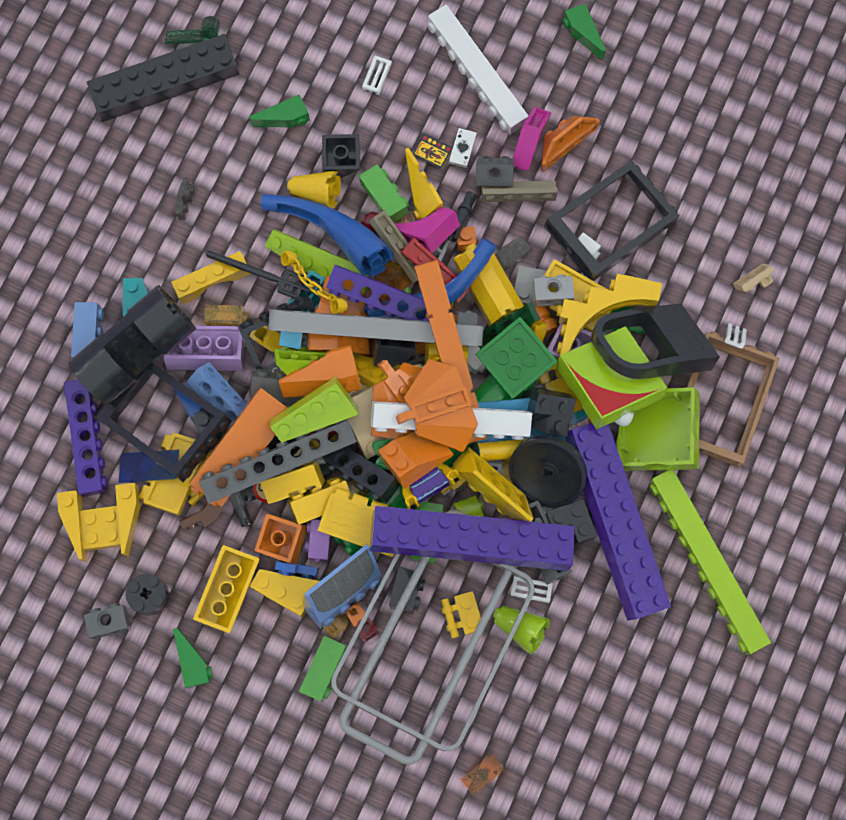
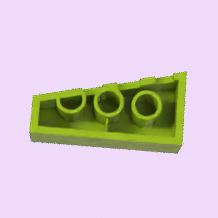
[270,376,359,443]

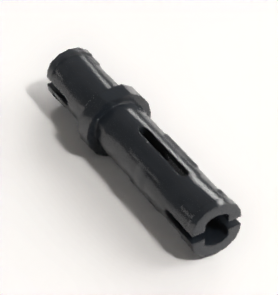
[447,191,477,242]

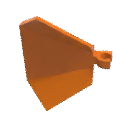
[396,359,478,452]
[371,360,422,439]

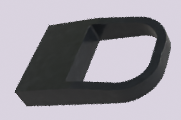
[591,304,720,379]

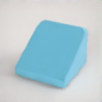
[279,331,302,349]

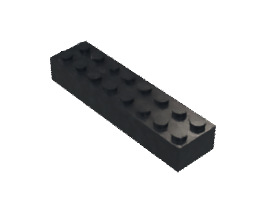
[86,34,240,122]

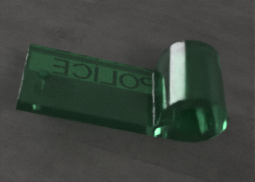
[165,16,220,44]

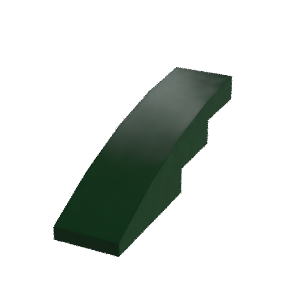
[478,302,540,349]

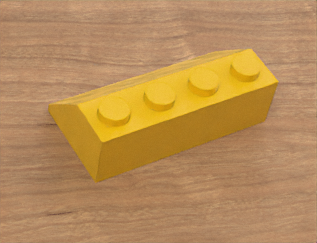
[193,545,260,634]

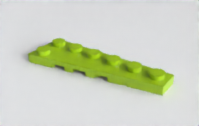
[265,229,374,296]

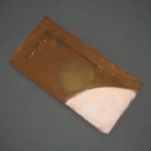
[461,754,505,796]

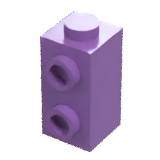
[305,516,331,562]

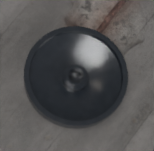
[509,435,587,508]

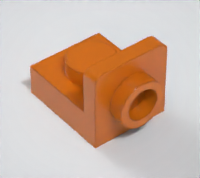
[457,226,477,253]

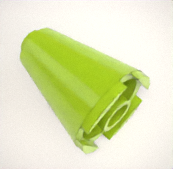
[493,605,550,655]

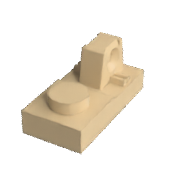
[733,263,774,292]

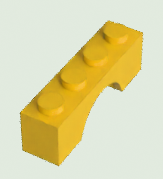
[171,251,251,305]

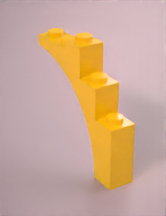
[556,273,662,357]

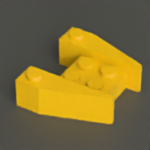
[57,483,141,562]

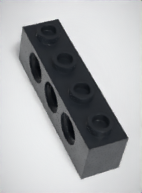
[322,446,401,504]

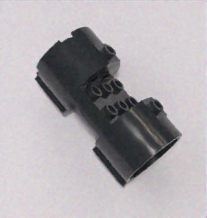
[68,285,196,406]

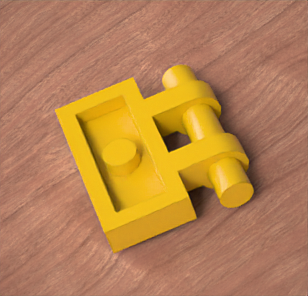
[441,591,481,639]

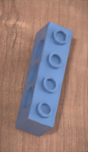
[187,362,247,429]

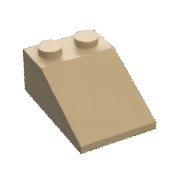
[348,385,388,459]

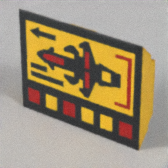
[413,133,453,169]

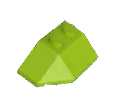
[274,346,327,375]

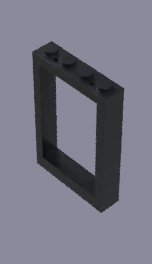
[544,160,680,281]
[96,363,232,483]

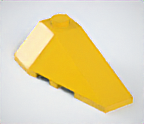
[405,148,443,221]

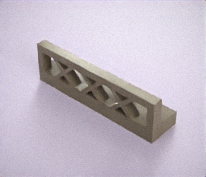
[481,180,558,202]
[369,210,418,283]

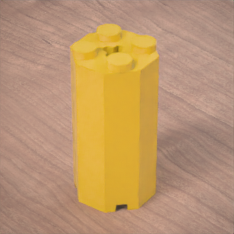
[453,243,524,327]

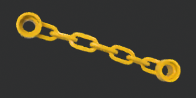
[281,251,348,314]

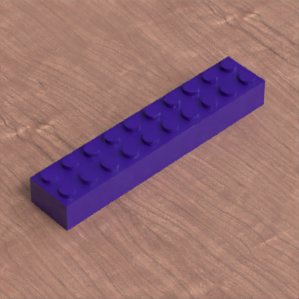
[565,423,671,621]
[370,506,574,571]

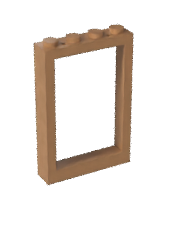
[686,332,780,467]

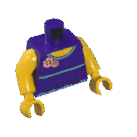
[402,463,462,509]

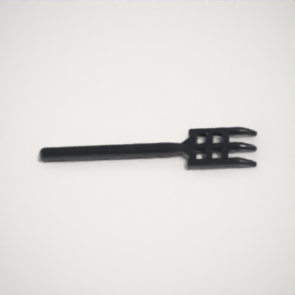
[206,251,320,299]

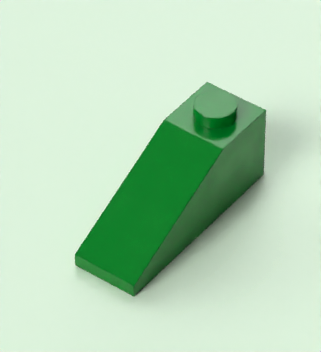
[562,4,606,59]
[249,95,310,128]
[173,628,213,689]

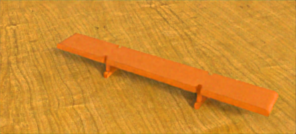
[414,260,487,444]

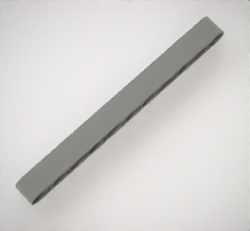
[268,309,484,346]

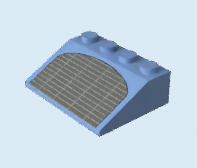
[304,544,382,629]

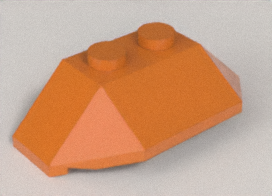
[541,116,600,172]

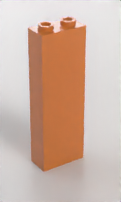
[189,388,287,507]

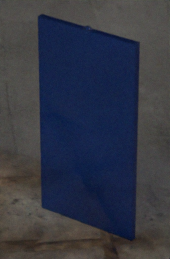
[118,449,179,483]

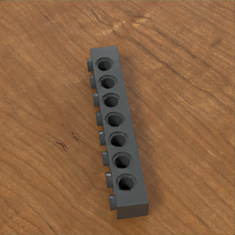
[199,419,357,504]

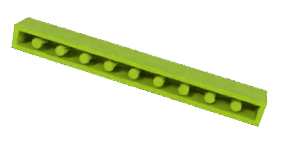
[649,470,771,655]

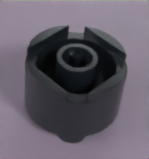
[126,574,170,616]

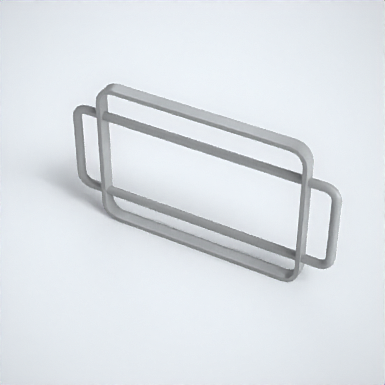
[331,510,535,765]

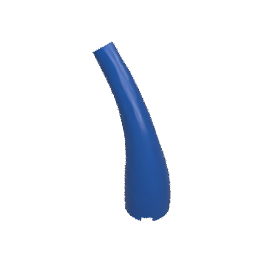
[261,194,393,278]
[363,238,497,319]

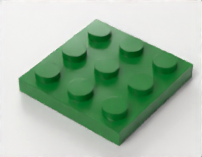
[475,317,558,399]

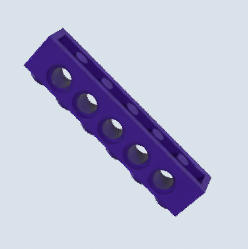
[326,264,432,321]
[64,380,108,497]

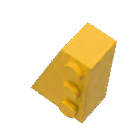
[260,459,325,504]

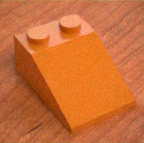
[378,432,453,489]

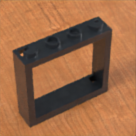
[237,296,315,371]

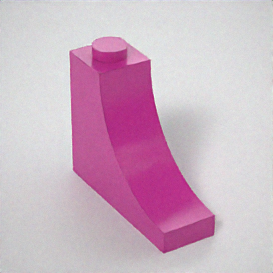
[513,106,552,170]
[394,207,460,253]

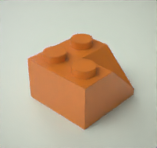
[254,513,307,563]

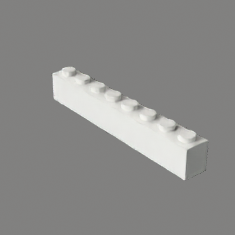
[427,5,528,135]
[370,401,532,440]

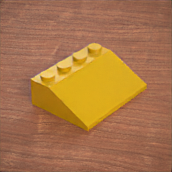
[453,447,534,522]

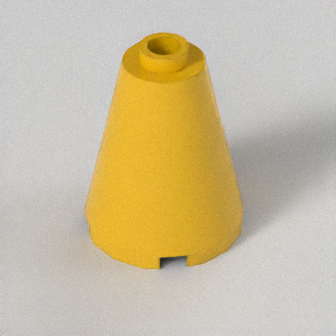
[287,171,341,208]

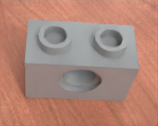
[532,275,574,307]

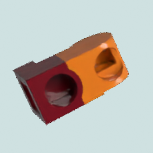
[346,602,379,643]

